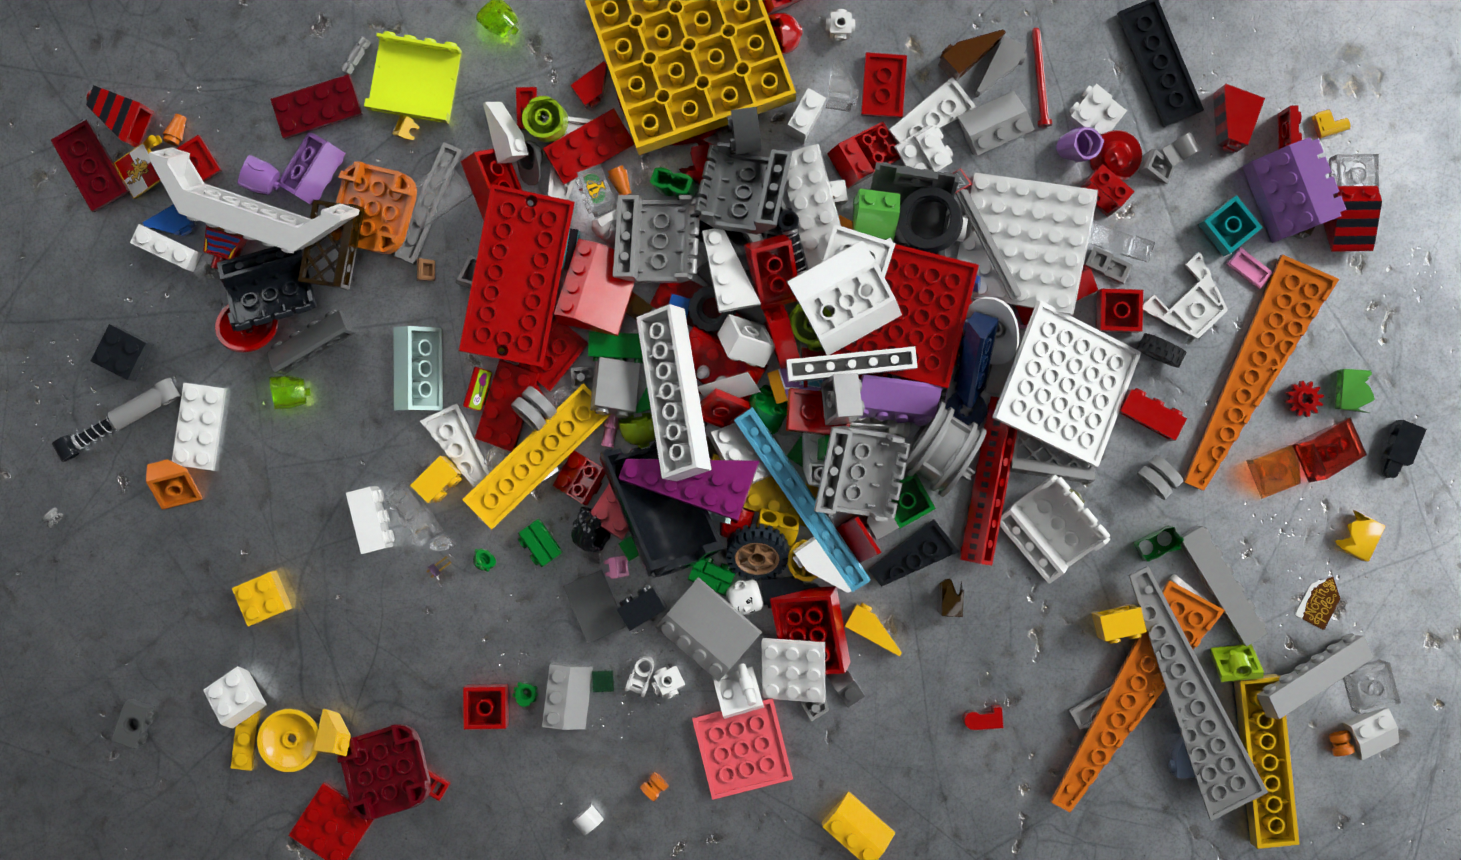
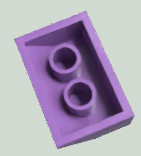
[278,132,346,205]

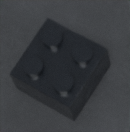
[90,324,154,381]
[617,584,667,631]

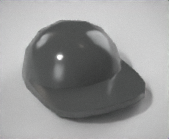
[517,141,543,185]

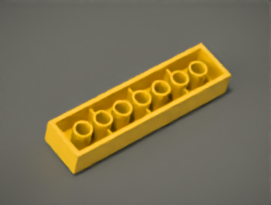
[1234,674,1300,849]

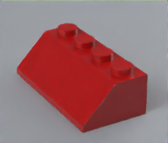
[460,149,528,221]

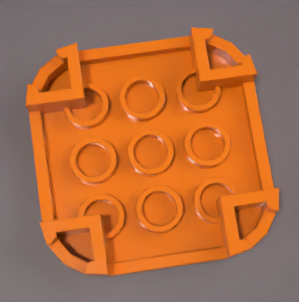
[331,162,417,254]

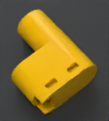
[1312,109,1351,139]

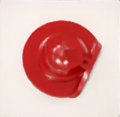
[1090,130,1142,180]

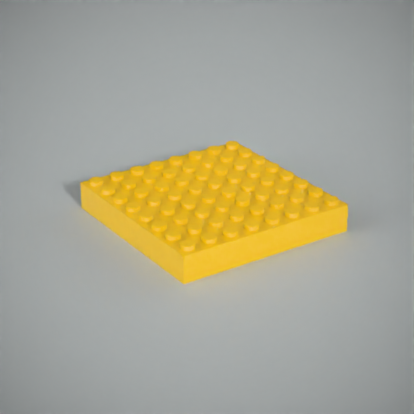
[585,0,796,155]

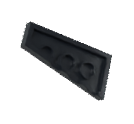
[869,519,960,587]

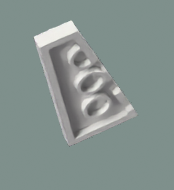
[420,403,490,487]

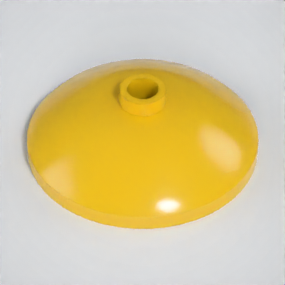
[257,709,318,772]

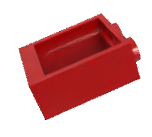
[1080,164,1135,217]
[763,305,800,369]

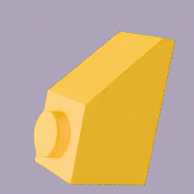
[314,709,351,756]

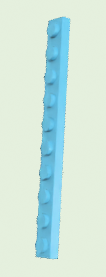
[734,407,870,592]

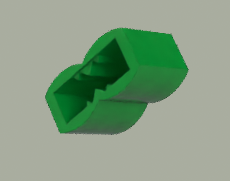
[650,167,698,199]

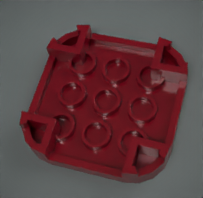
[337,724,431,820]

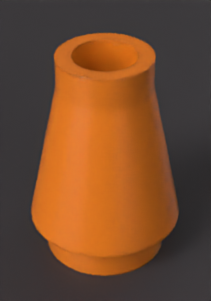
[162,114,187,146]
[607,165,632,195]

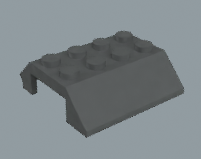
[694,142,792,235]

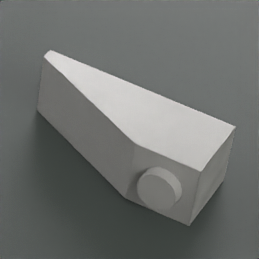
[974,35,1027,97]

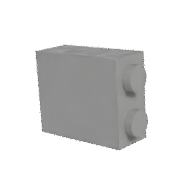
[590,357,640,418]

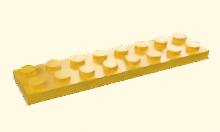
[462,383,611,530]

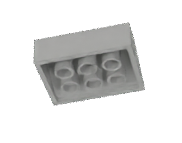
[655,577,762,682]

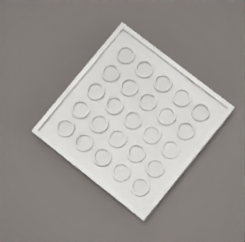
[957,173,1098,315]
[992,301,1141,467]

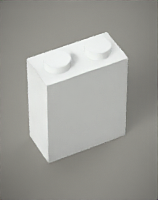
[786,88,826,144]

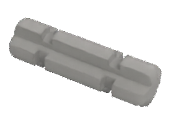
[341,36,371,75]

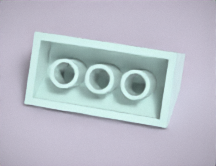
[393,326,443,411]

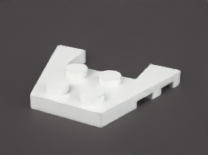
[1143,252,1228,339]

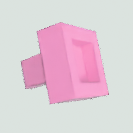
[604,555,629,579]

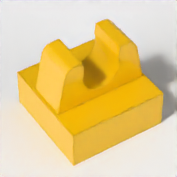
[392,115,419,140]

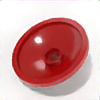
[215,304,278,353]

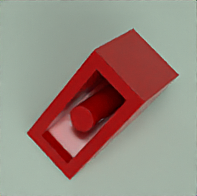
[571,61,608,109]

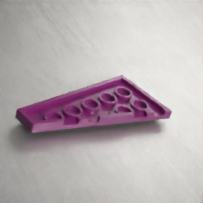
[618,459,760,521]

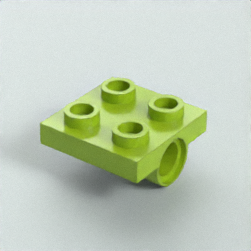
[1210,644,1264,682]

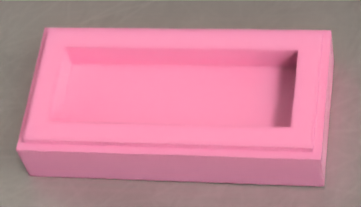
[1227,247,1273,289]

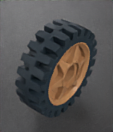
[726,524,789,581]

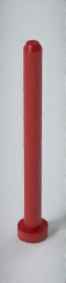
[1032,28,1052,127]

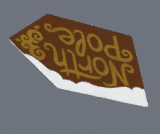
[1295,577,1340,630]

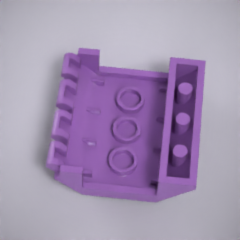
[1242,137,1347,243]

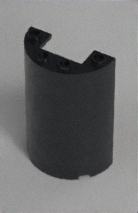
[600,438,723,577]

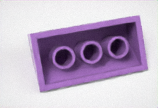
[859,374,942,426]

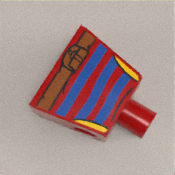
[203,225,248,270]

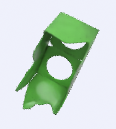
[1335,369,1375,413]

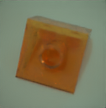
[1246,445,1301,499]

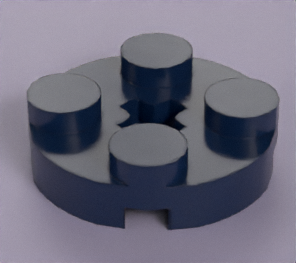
[945,392,987,428]

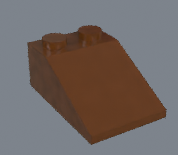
[938,29,1006,81]

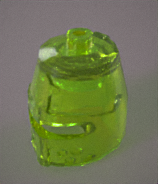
[476,0,520,39]
[269,375,311,410]

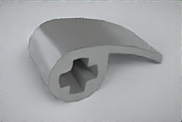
[1161,132,1201,167]

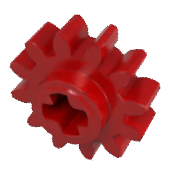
[1285,381,1324,417]

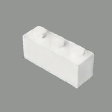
[130,224,202,272]

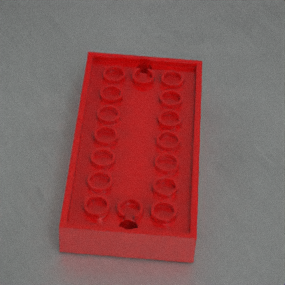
[458,184,575,367]

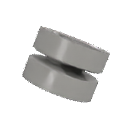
[511,386,557,431]
[1137,455,1184,500]

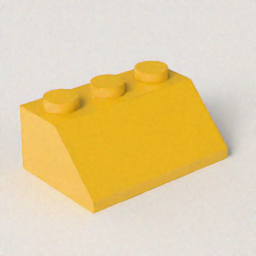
[821,791,895,860]

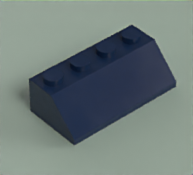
[954,311,999,408]

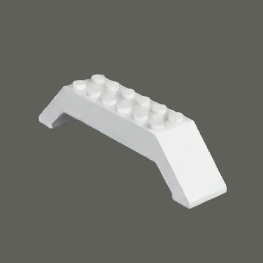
[148,147,359,253]

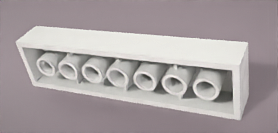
[636,304,711,481]

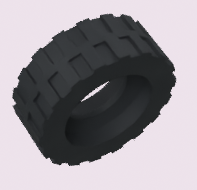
[688,285,736,332]
[1137,333,1187,368]

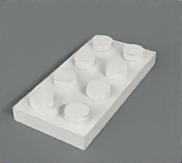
[172,383,227,471]

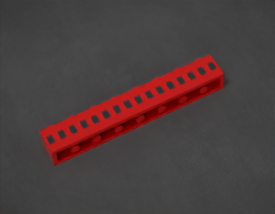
[960,396,1018,566]

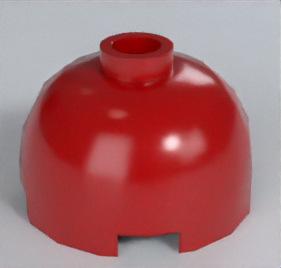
[768,13,803,55]

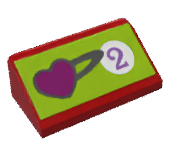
[463,366,492,411]

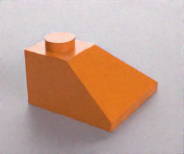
[146,459,202,510]

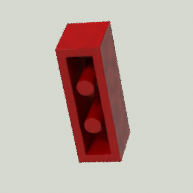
[1119,388,1187,441]

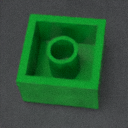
[891,473,936,529]

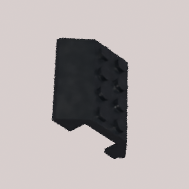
[217,246,317,331]

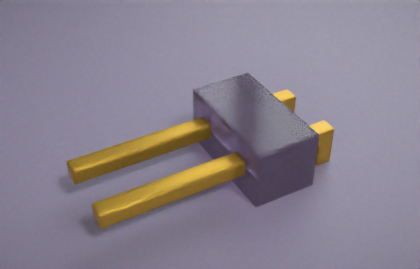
[427,556,451,578]

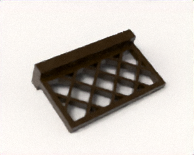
[298,199,364,290]

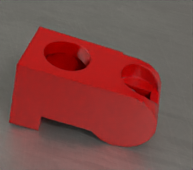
[962,705,1004,730]

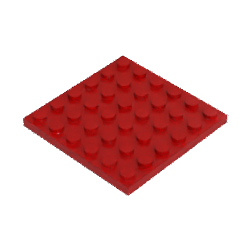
[825,244,979,388]

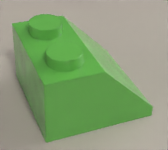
[852,189,900,241]

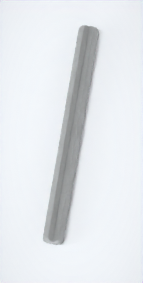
[956,189,1021,300]

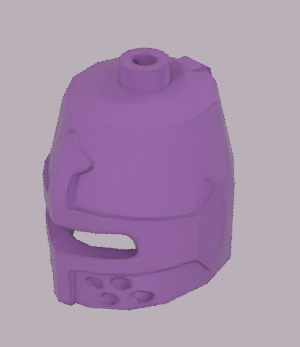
[1056,127,1104,163]
[237,155,280,195]

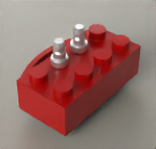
[689,325,769,401]

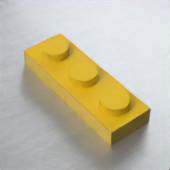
[230,709,261,771]

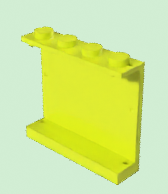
[364,31,462,124]

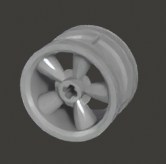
[900,401,987,497]

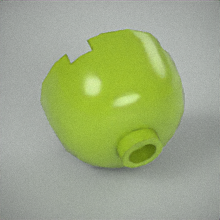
[619,412,655,448]

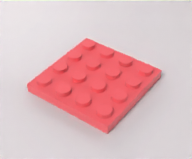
[692,698,793,800]

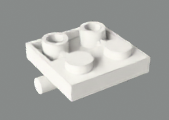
[713,664,764,719]

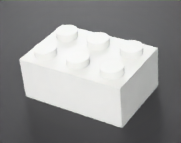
[346,486,395,554]

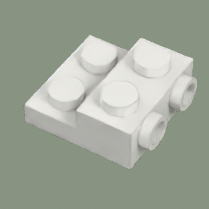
[1068,84,1127,135]
[894,125,953,172]

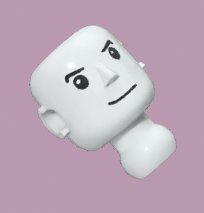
[722,579,764,616]

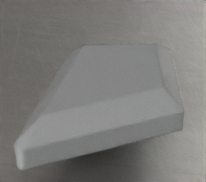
[570,366,594,392]
[801,698,829,722]

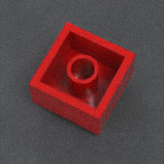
[1096,288,1144,333]
[463,684,509,730]

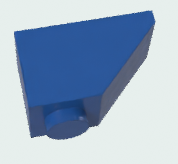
[142,204,197,236]

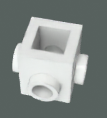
[826,9,855,41]
[651,666,685,699]

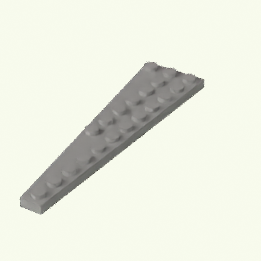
[1128,566,1268,821]

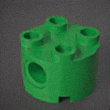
[748,385,788,435]

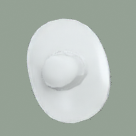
[963,297,1019,365]

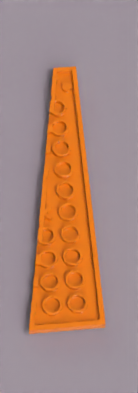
[1183,254,1339,491]
[1050,580,1225,812]

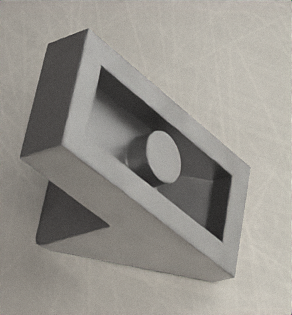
[826,670,865,708]

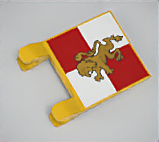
[114,135,162,199]

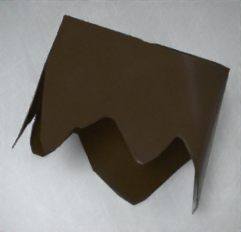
[937,579,964,617]

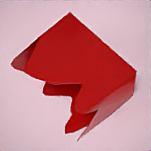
[679,136,716,185]

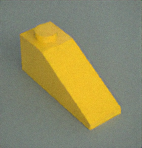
[844,602,902,656]

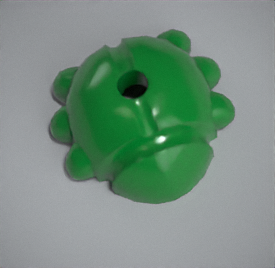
[473,548,496,572]
[512,682,538,707]

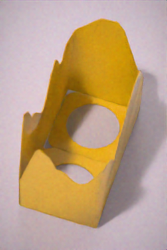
[756,508,799,547]
[1334,510,1386,562]

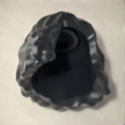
[571,506,611,552]

